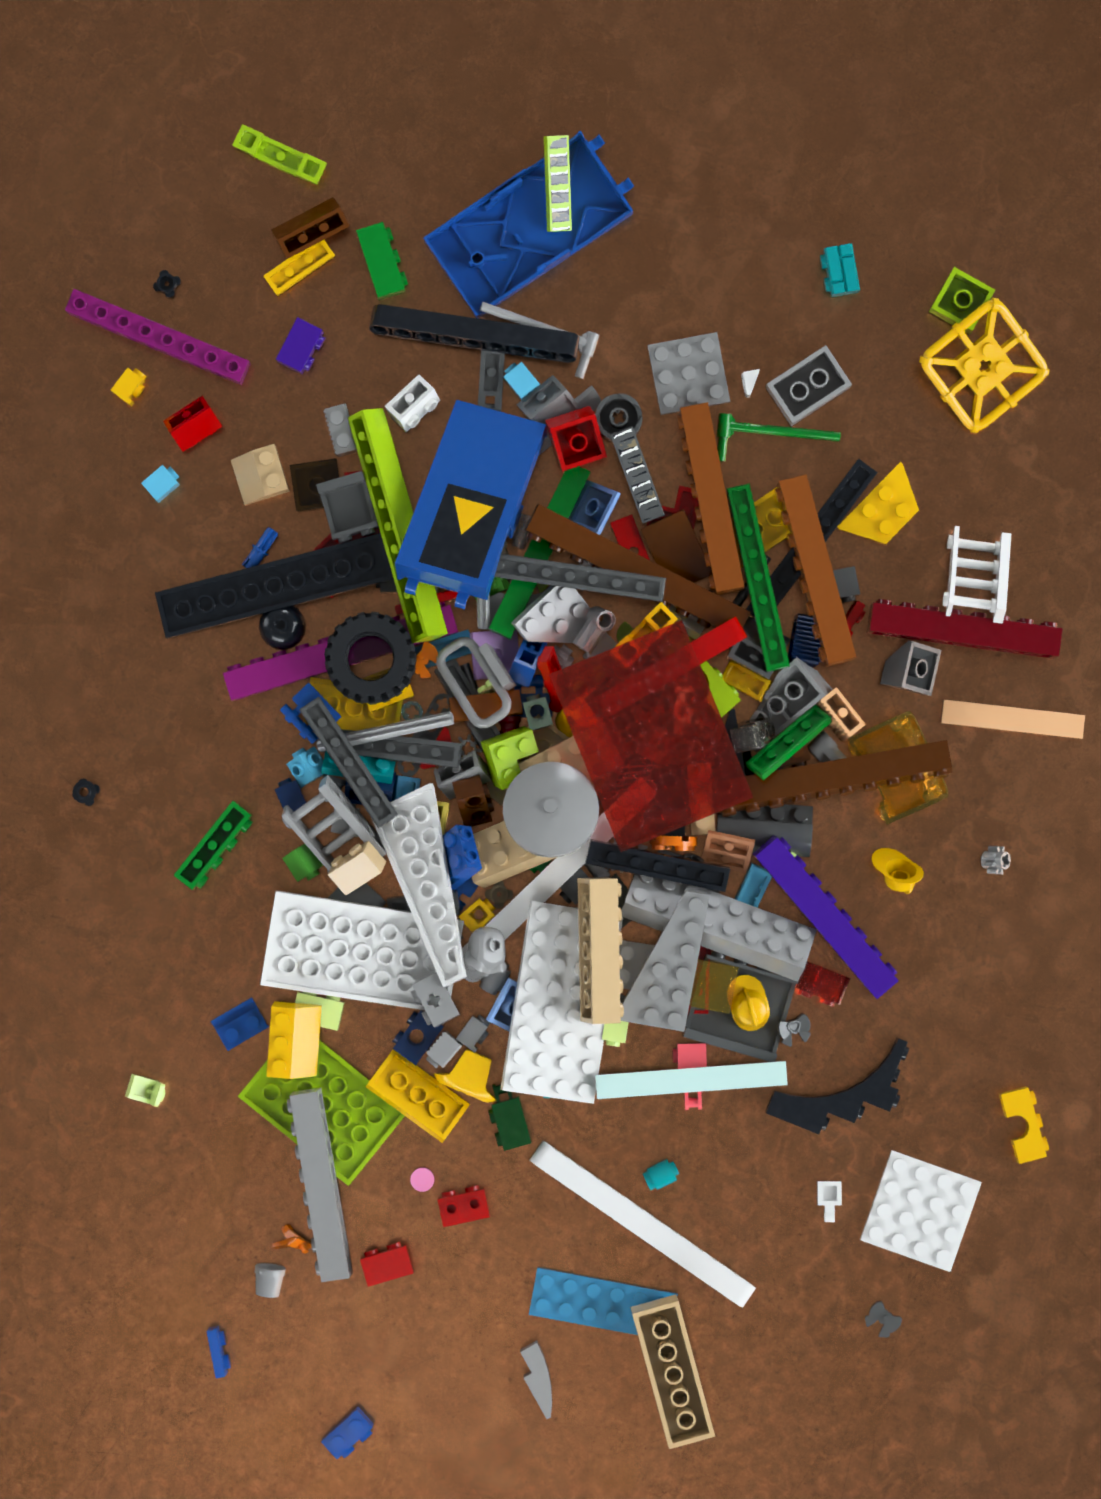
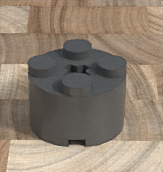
[595,394,643,443]

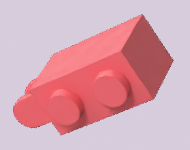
[672,1042,707,1110]

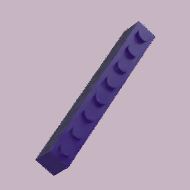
[753,836,898,999]

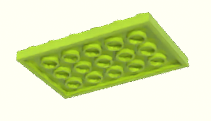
[238,1039,405,1186]

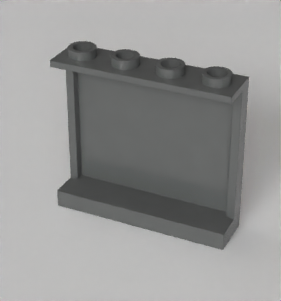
[682,951,798,1062]

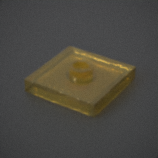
[689,959,739,1014]

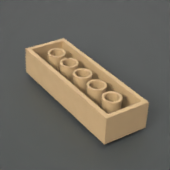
[577,877,624,1024]
[630,1294,715,1449]

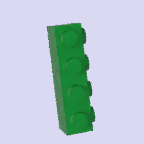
[174,801,253,890]

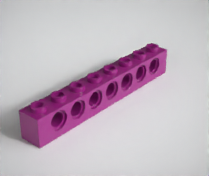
[65,289,251,385]

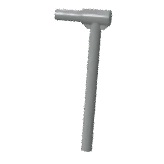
[480,302,600,379]

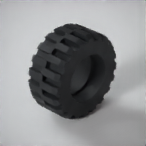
[324,612,417,705]

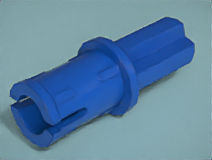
[241,527,278,568]

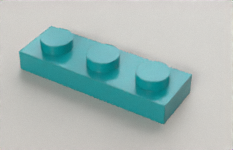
[321,751,396,784]

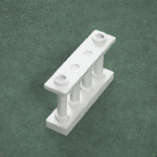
[942,526,1011,624]

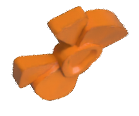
[415,642,438,679]

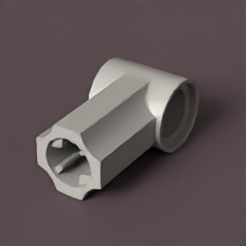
[573,606,616,655]
[807,731,847,762]

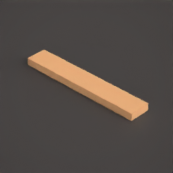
[941,700,1085,739]

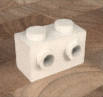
[385,375,440,432]

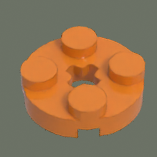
[650,835,697,851]

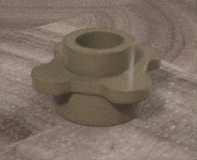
[485,881,513,909]

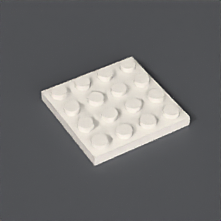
[860,1150,982,1272]

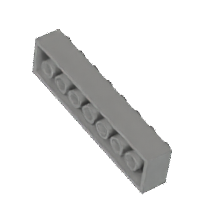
[621,874,817,982]

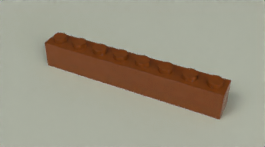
[677,402,745,595]
[774,474,856,667]

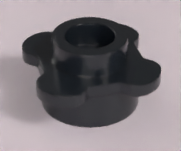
[153,270,181,298]

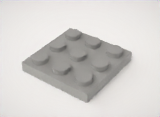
[647,332,730,415]

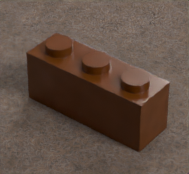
[271,197,349,259]

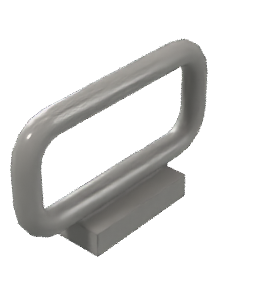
[436,637,516,728]

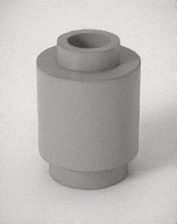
[479,962,511,995]

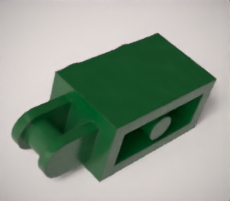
[488,1084,532,1151]

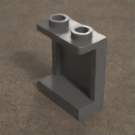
[316,471,379,543]

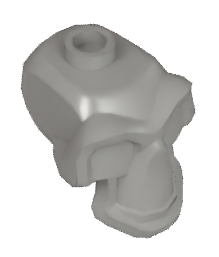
[463,927,507,982]

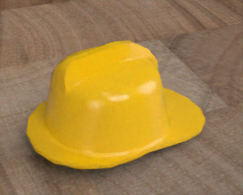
[871,848,924,894]
[727,975,770,1031]

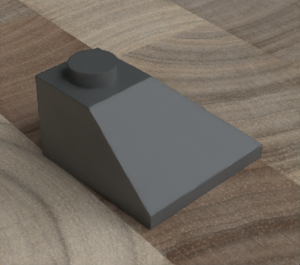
[880,640,942,696]

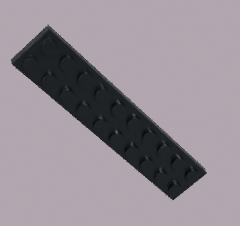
[155,533,394,639]

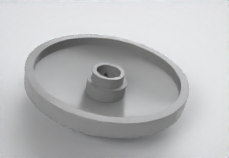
[503,762,599,858]

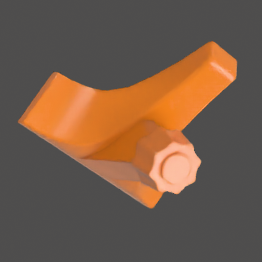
[272,1224,311,1254]

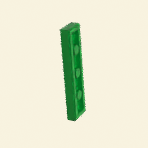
[746,704,832,780]

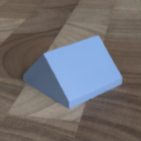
[486,977,517,1031]

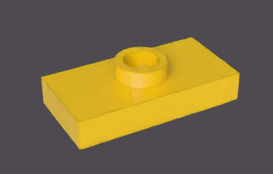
[722,660,773,702]

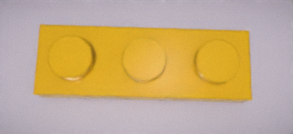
[263,240,335,296]

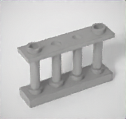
[281,775,386,873]

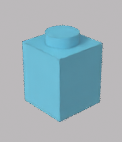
[503,362,540,401]
[141,465,180,503]

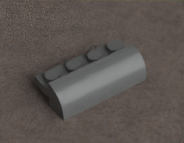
[716,804,813,857]

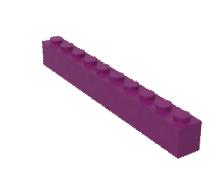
[223,602,458,701]

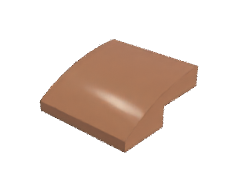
[701,830,755,873]

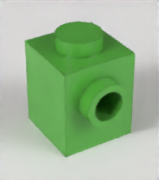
[282,844,324,882]

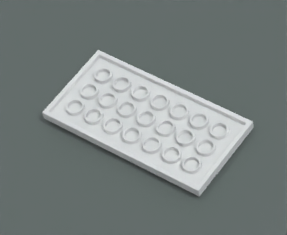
[260,890,464,1010]
[500,901,623,1104]

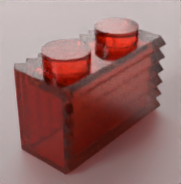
[795,961,851,1007]

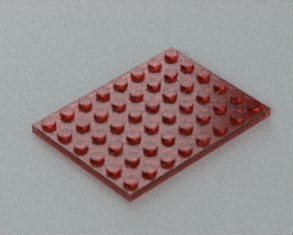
[548,620,753,852]

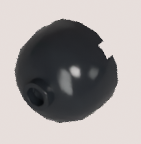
[259,606,306,650]

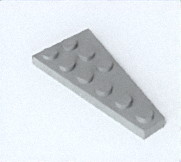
[621,889,710,1032]

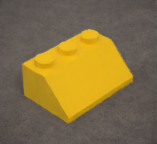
[266,1001,322,1079]

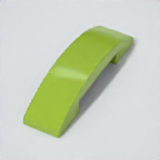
[232,124,327,184]

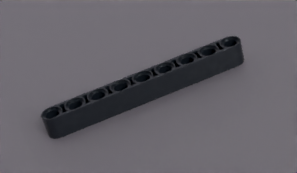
[369,304,580,363]

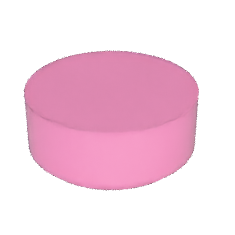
[410,1167,434,1192]

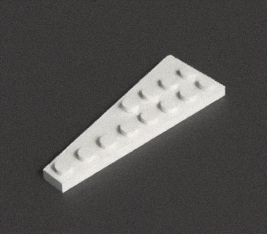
[371,783,467,987]

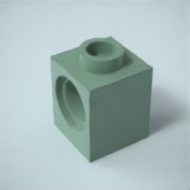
[523,694,553,731]

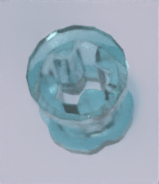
[401,701,423,720]

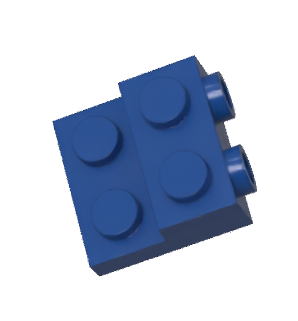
[443,825,482,890]

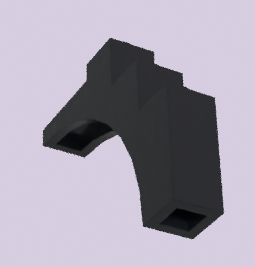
[765,1038,909,1135]

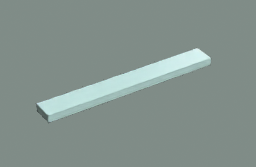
[595,1061,788,1099]

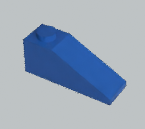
[509,639,548,688]

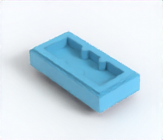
[734,862,772,907]

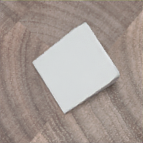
[741,369,760,398]

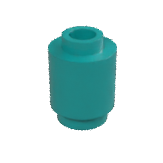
[643,1159,680,1190]

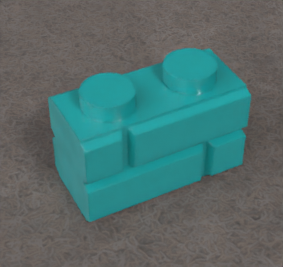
[820,243,860,297]

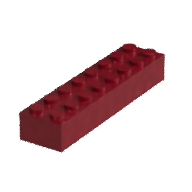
[866,599,1063,659]

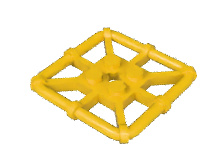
[919,298,1050,433]

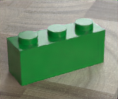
[356,222,408,301]

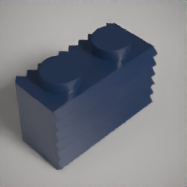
[788,613,822,668]

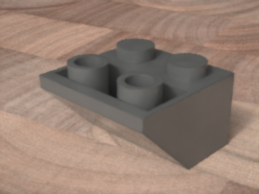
[726,616,790,680]

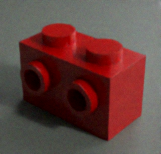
[163,395,223,452]
[437,1185,490,1228]
[360,1242,414,1287]

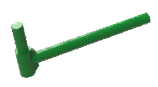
[717,413,841,461]

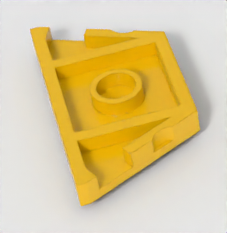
[837,462,919,545]

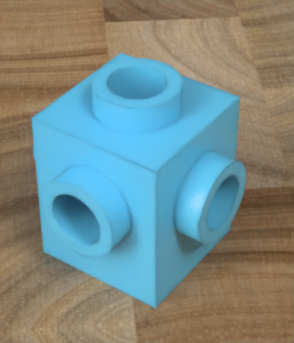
[286,746,323,788]

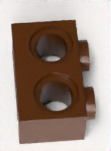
[452,775,494,827]

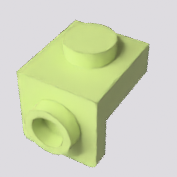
[125,1074,165,1107]

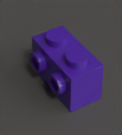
[276,317,325,375]

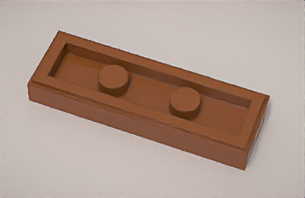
[448,690,523,722]

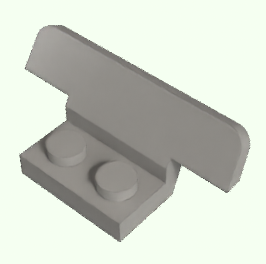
[517,375,601,455]

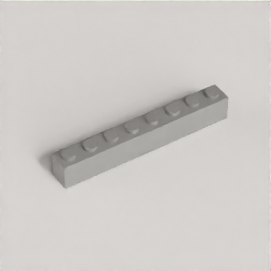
[287,1088,353,1282]

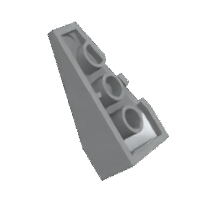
[741,658,833,752]

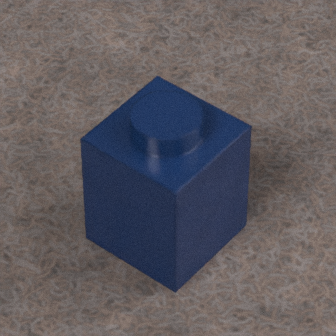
[274,778,307,811]

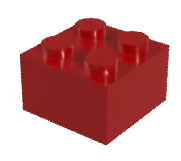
[545,406,607,472]

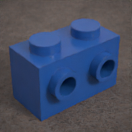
[321,1407,374,1459]

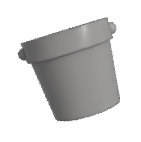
[254,1263,286,1298]

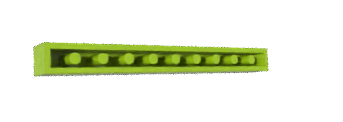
[348,408,448,643]

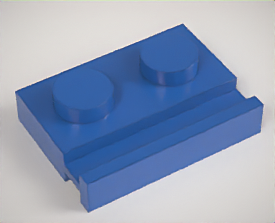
[211,997,269,1051]
[206,1326,231,1378]

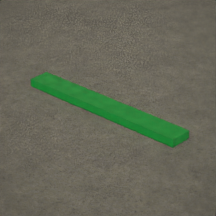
[489,466,591,640]
[726,483,790,672]

